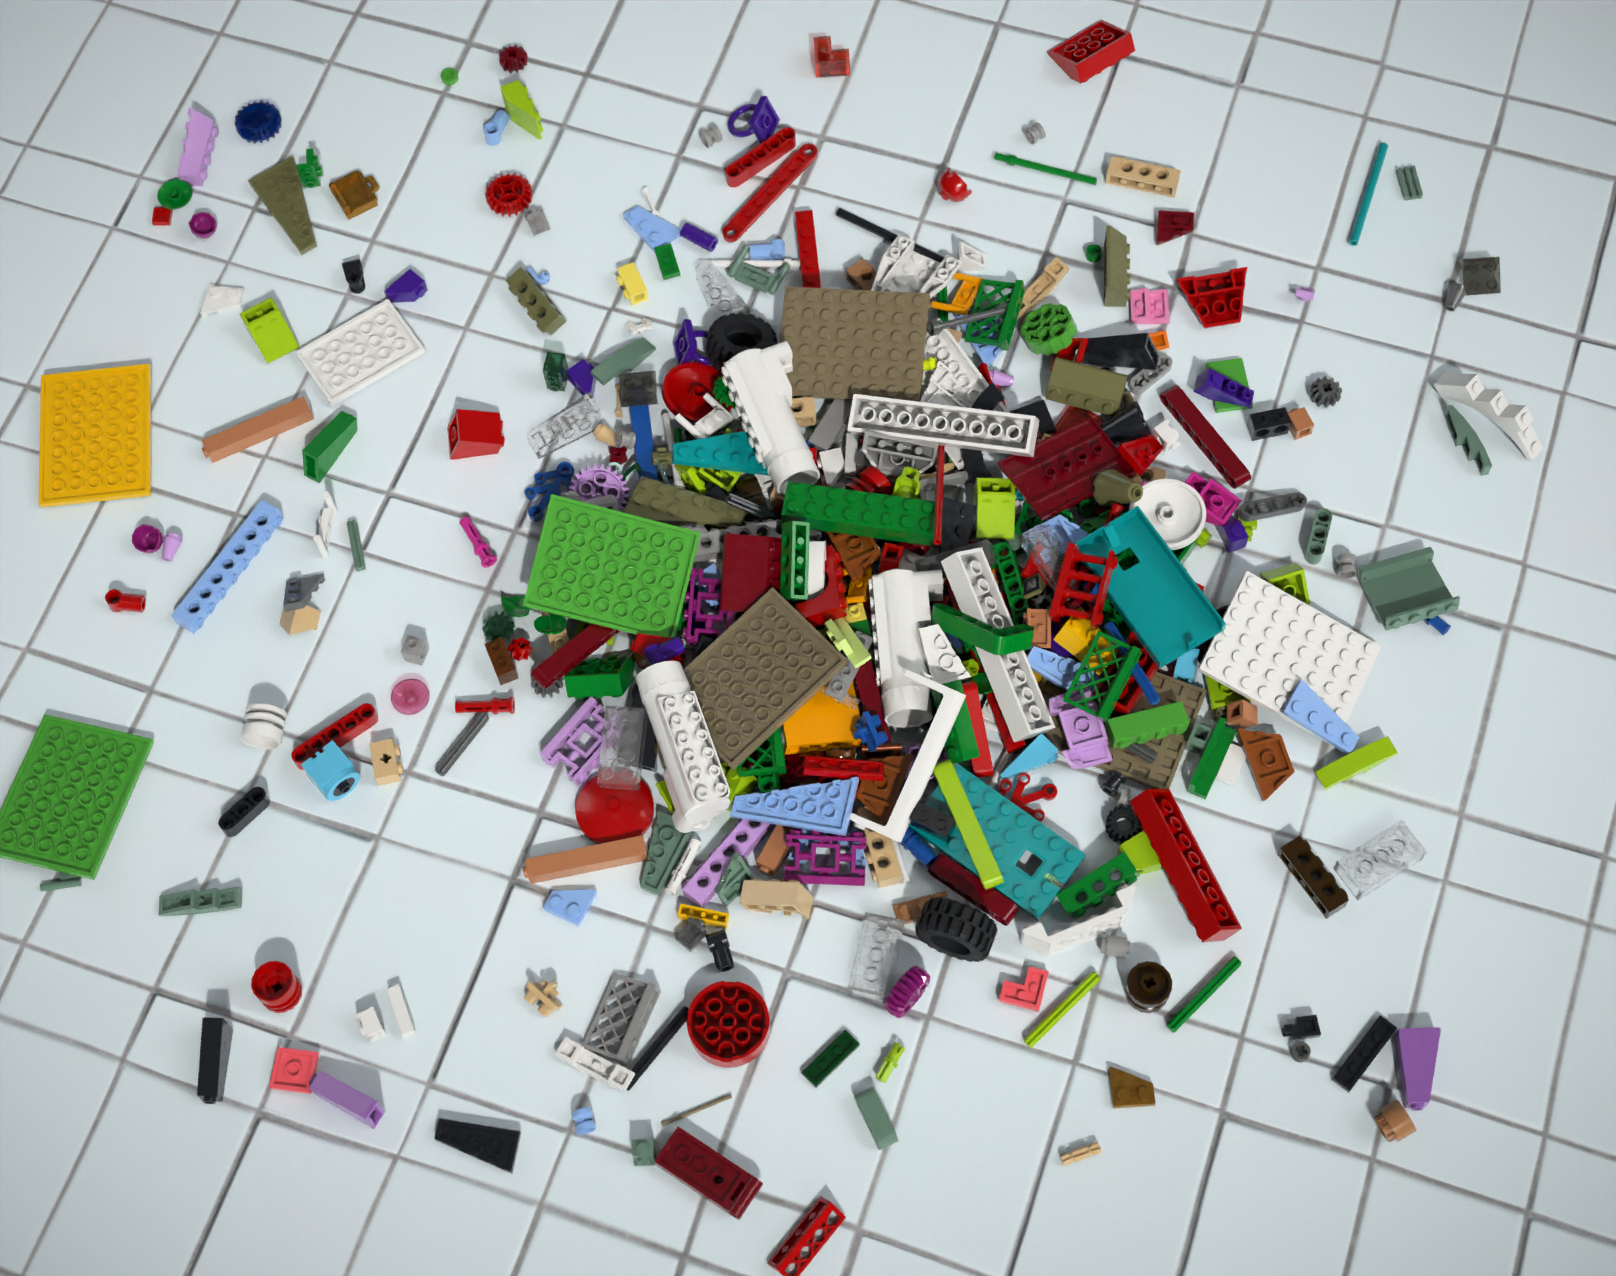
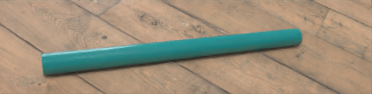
[1349,143,1388,246]

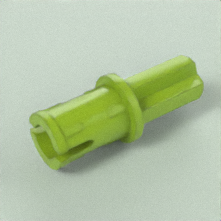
[875,1042,905,1083]

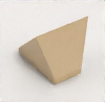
[279,605,321,635]

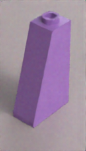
[1394,1027,1441,1111]
[309,1071,386,1129]

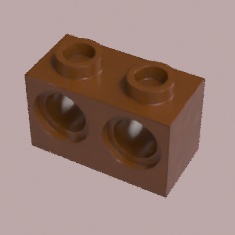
[484,637,519,685]

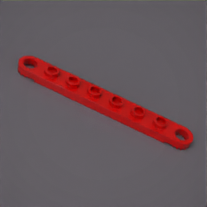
[722,143,818,242]

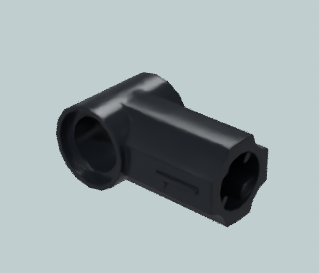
[705,929,735,972]

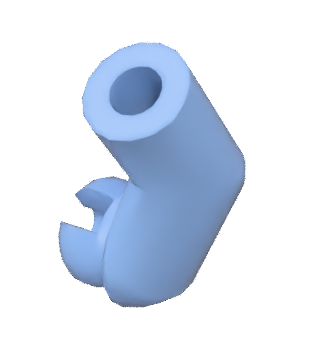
[526,267,550,284]

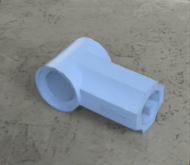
[483,110,510,146]
[750,239,785,260]

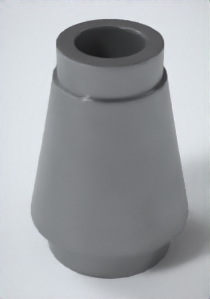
[1445,283,1466,312]

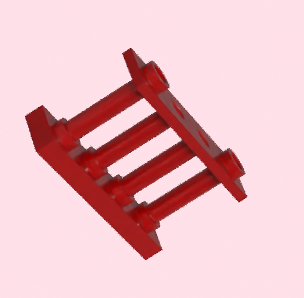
[1049,542,1118,630]

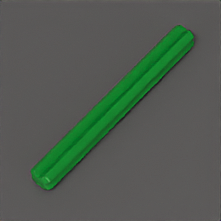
[1167,956,1242,1033]

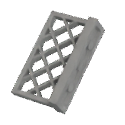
[582,973,661,1066]

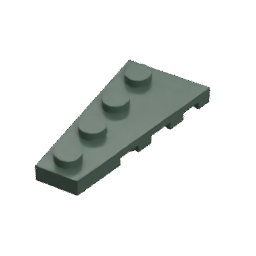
[640,810,693,897]

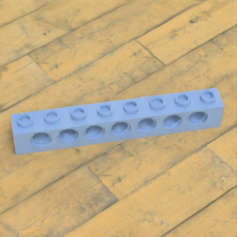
[171,500,284,634]

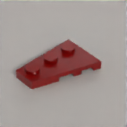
[1117,434,1164,476]

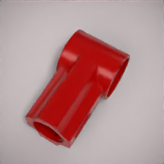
[105,589,146,613]

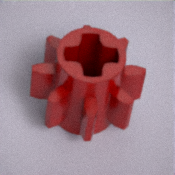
[508,637,533,661]

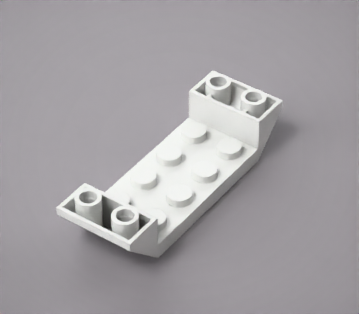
[1020,885,1136,956]

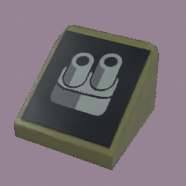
[1023,574,1046,599]

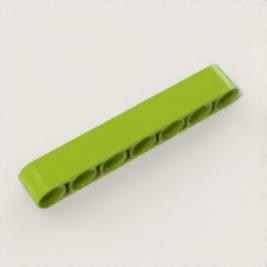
[933,758,1004,890]

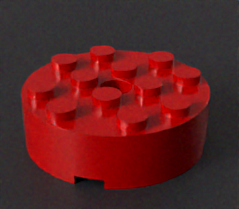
[687,981,770,1068]

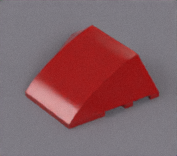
[1176,267,1247,329]

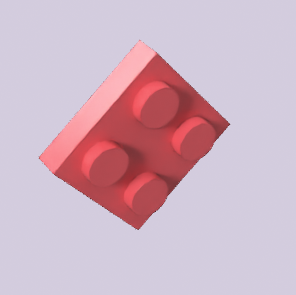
[269,1047,319,1094]

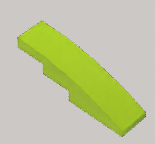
[1315,736,1398,790]

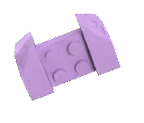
[1049,687,1112,769]

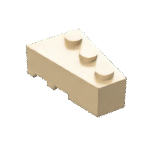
[739,878,813,919]

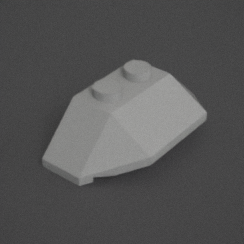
[862,431,938,479]

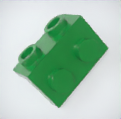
[296,148,323,188]

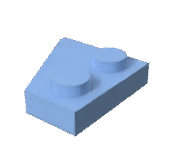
[543,889,597,926]

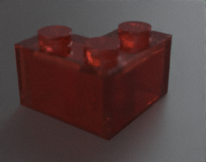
[814,36,850,78]

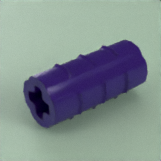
[680,223,718,252]

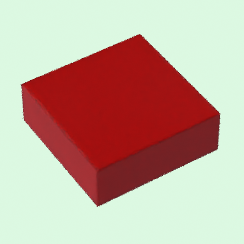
[152,207,173,225]

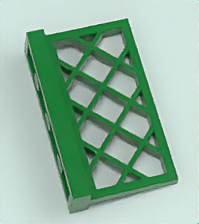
[964,279,1025,351]
[1063,631,1142,723]
[737,726,787,778]

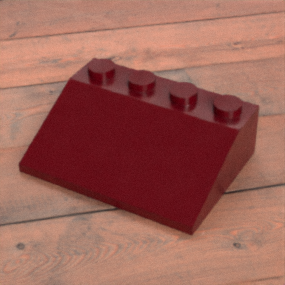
[719,533,782,613]

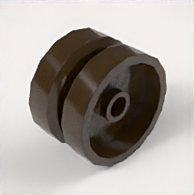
[1125,961,1172,1013]

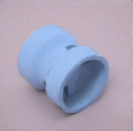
[571,1107,596,1135]

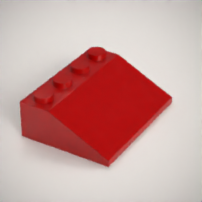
[1047,20,1135,83]

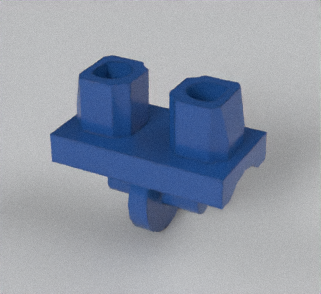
[853,711,888,752]

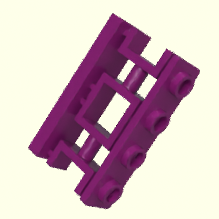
[682,567,735,645]
[784,829,867,886]

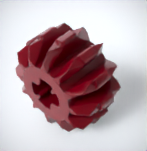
[499,44,528,74]

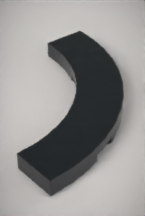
[962,382,1005,485]

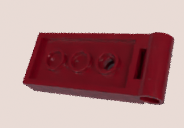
[654,1127,763,1220]

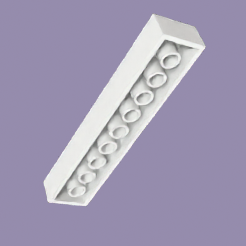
[847,394,1039,457]
[941,547,1055,742]

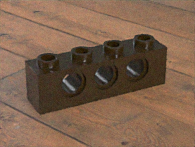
[1277,836,1349,919]

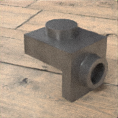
[525,208,550,236]
[845,452,868,480]
[675,916,707,952]

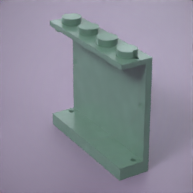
[1357,547,1460,630]

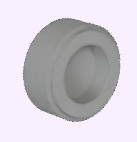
[1116,787,1131,807]

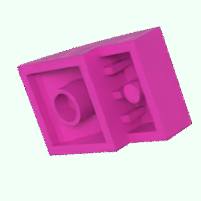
[1184,471,1242,526]

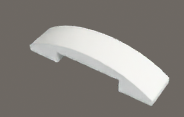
[806,541,826,601]
[555,1037,635,1092]

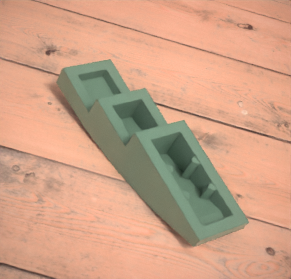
[591,338,656,386]
[1445,405,1492,476]
[159,887,242,916]

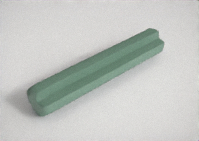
[347,520,366,571]

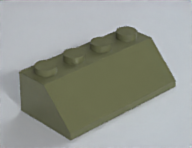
[1104,226,1130,307]
[1045,357,1128,416]

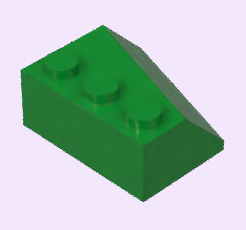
[564,651,635,699]

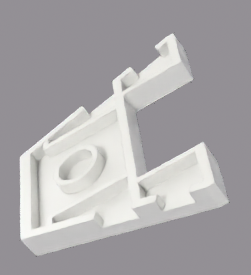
[920,361,976,408]

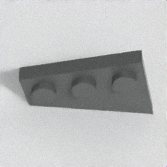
[283,574,325,612]

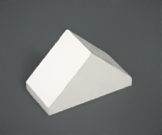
[958,241,987,272]

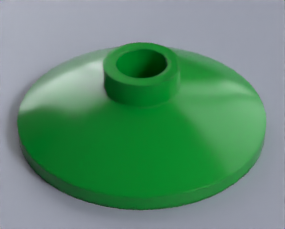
[157,180,192,209]

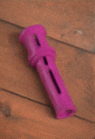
[459,517,497,568]

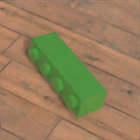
[1105,701,1190,749]

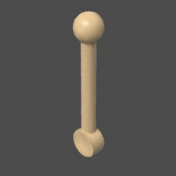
[615,383,622,418]

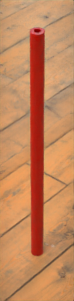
[933,445,945,545]

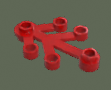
[998,773,1058,822]

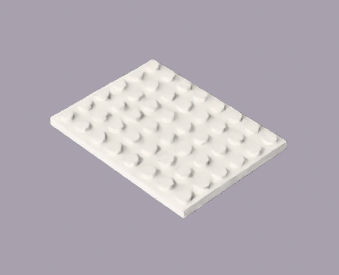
[1197,571,1382,747]

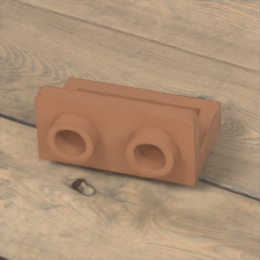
[1023,608,1051,649]

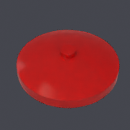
[661,362,732,423]
[575,771,654,844]

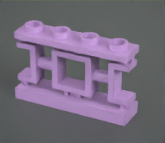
[540,696,626,786]

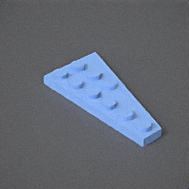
[730,777,859,836]

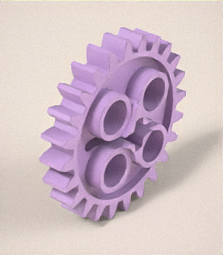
[568,464,629,508]

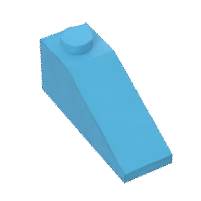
[1000,733,1059,780]

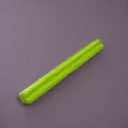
[1024,971,1100,1048]

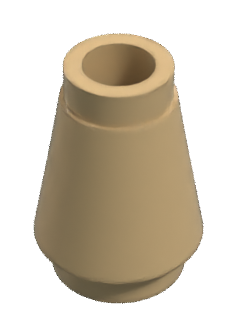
[593,423,616,448]

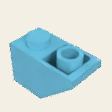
[1173,648,1200,684]

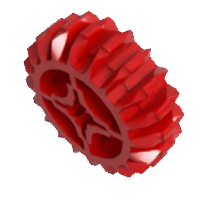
[485,172,533,217]

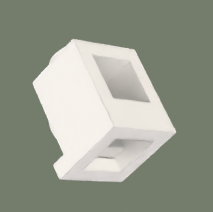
[1152,419,1180,453]
[354,1007,386,1042]

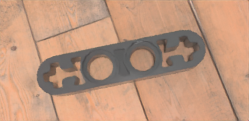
[1238,492,1307,522]

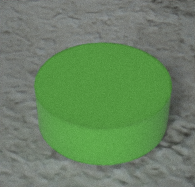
[441,68,459,85]

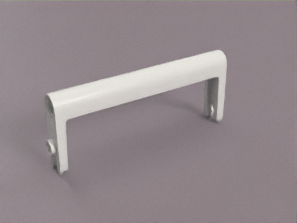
[850,668,966,843]

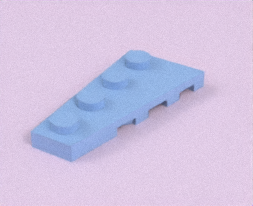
[1026,646,1105,696]
[1282,679,1360,755]

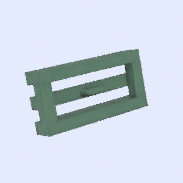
[1396,165,1423,201]

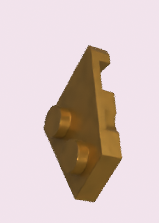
[1109,1067,1156,1109]

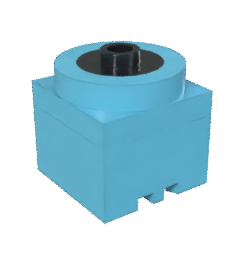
[301,740,360,801]

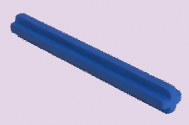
[1104,621,1160,705]

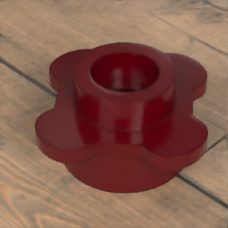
[609,447,628,464]

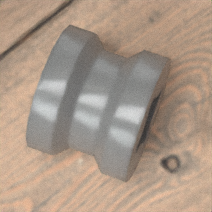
[1024,122,1046,144]
[614,429,636,449]

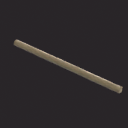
[661,1094,732,1126]

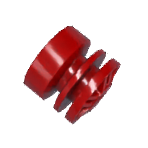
[845,465,894,495]
[251,961,303,1013]

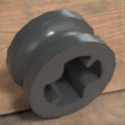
[1291,1042,1311,1063]

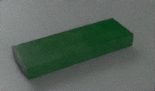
[801,1030,860,1088]

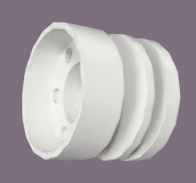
[240,703,287,750]

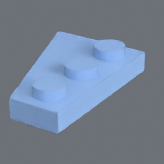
[623,206,681,253]

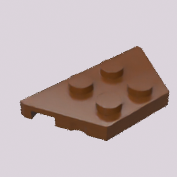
[826,531,881,583]
[1236,728,1295,802]
[856,754,914,826]

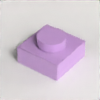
[1295,286,1315,301]

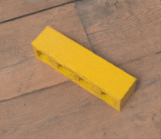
[677,903,730,929]

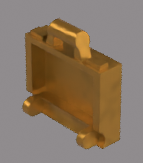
[328,170,380,220]

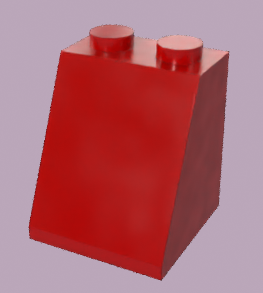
[447,409,505,460]
[631,633,686,670]

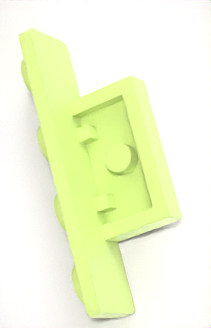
[825,617,872,668]

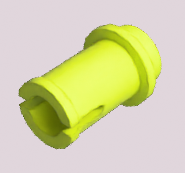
[923,356,937,371]

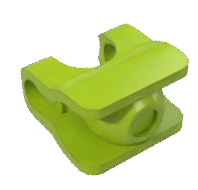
[892,467,921,499]

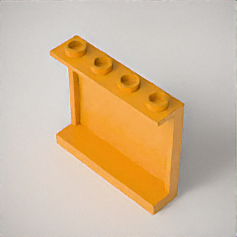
[782,680,863,755]

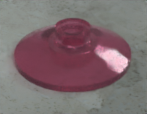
[391,679,430,715]

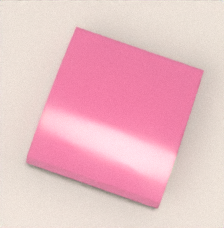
[1130,288,1170,324]

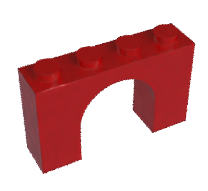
[795,545,848,627]

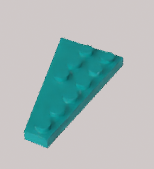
[671,431,770,476]

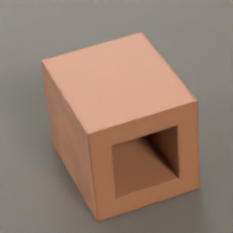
[1288,407,1314,440]
[1227,699,1258,729]

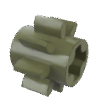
[651,447,672,470]

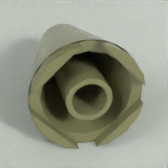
[1093,469,1143,507]

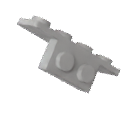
[825,631,873,702]

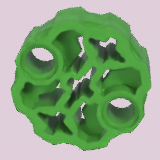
[1021,303,1077,356]

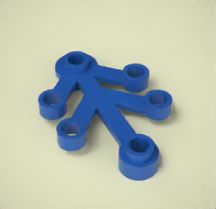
[525,462,574,522]

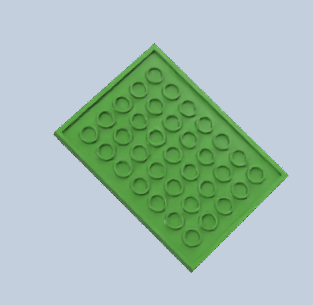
[523,494,701,638]
[0,714,154,880]

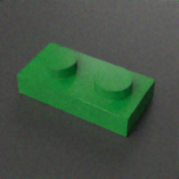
[654,243,681,280]

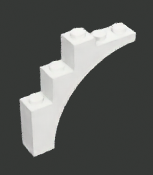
[1434,373,1543,460]

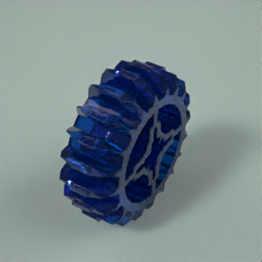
[235,100,282,144]

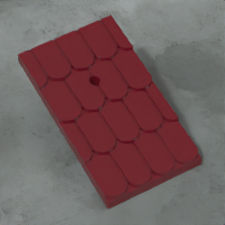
[997,417,1136,521]

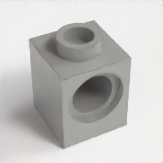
[400,635,429,666]

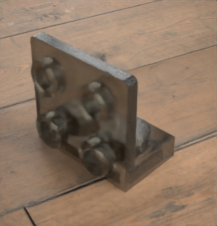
[1458,257,1501,295]
[619,371,658,407]

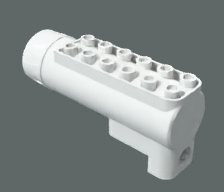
[721,341,820,495]
[868,569,943,728]
[636,661,730,833]

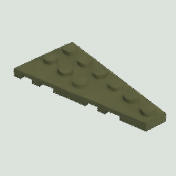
[248,156,317,255]
[623,476,747,527]

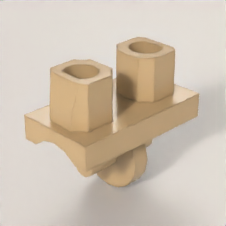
[524,980,563,1017]

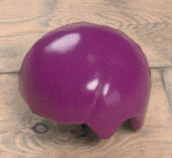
[189,212,217,239]
[132,524,163,554]

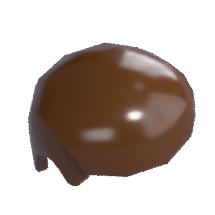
[825,748,856,760]

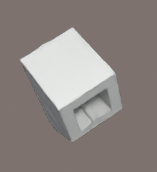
[816,448,845,487]

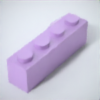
[178,108,218,187]

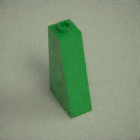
[302,411,357,483]

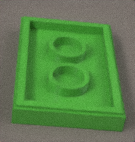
[1205,358,1253,413]

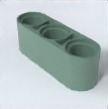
[1305,508,1332,565]
[854,1087,899,1150]

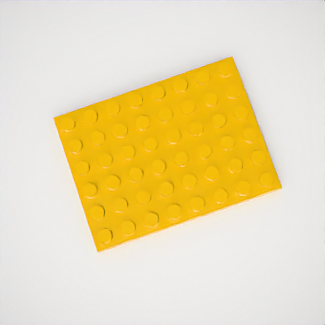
[38,364,151,508]

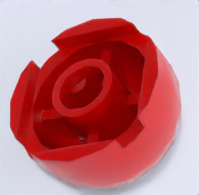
[938,167,972,202]

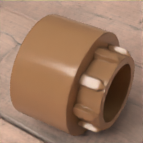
[1374,1099,1417,1142]

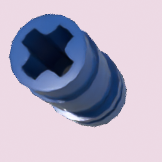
[897,827,937,867]

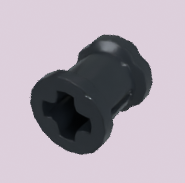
[1100,770,1126,797]

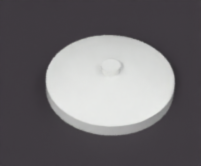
[1129,479,1206,550]

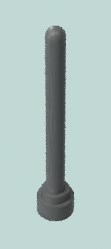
[927,307,1006,336]

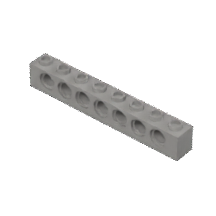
[693,519,821,563]

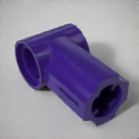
[643,636,685,665]

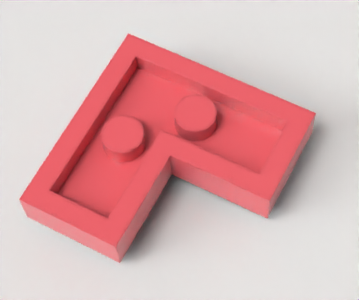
[999,966,1049,1012]

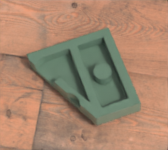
[714,852,754,906]

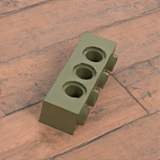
[506,266,567,335]

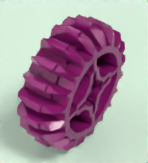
[884,965,930,1018]

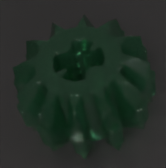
[482,611,515,641]

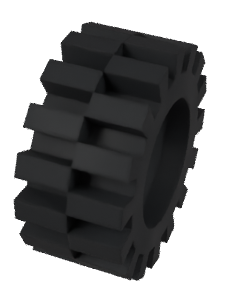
[1105,805,1142,844]

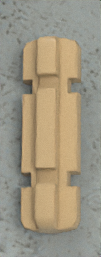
[1060,1142,1101,1166]

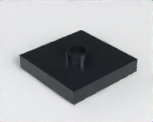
[1009,400,1056,436]

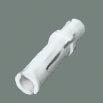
[665,838,702,896]

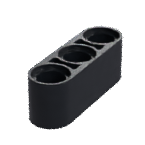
[218,787,270,837]

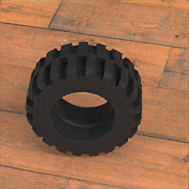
[706,312,777,372]
[915,897,997,962]

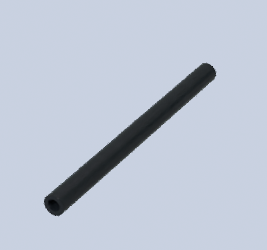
[836,208,945,263]

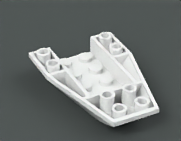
[871,234,963,299]

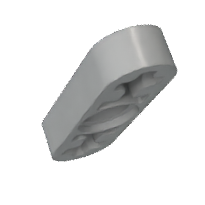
[1129,355,1173,395]

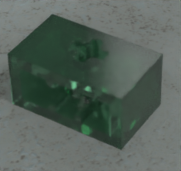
[543,351,569,392]

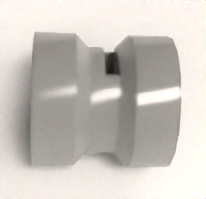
[699,125,723,148]
[1337,553,1357,578]

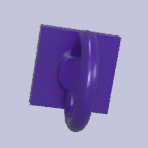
[727,96,780,144]
[673,319,711,365]

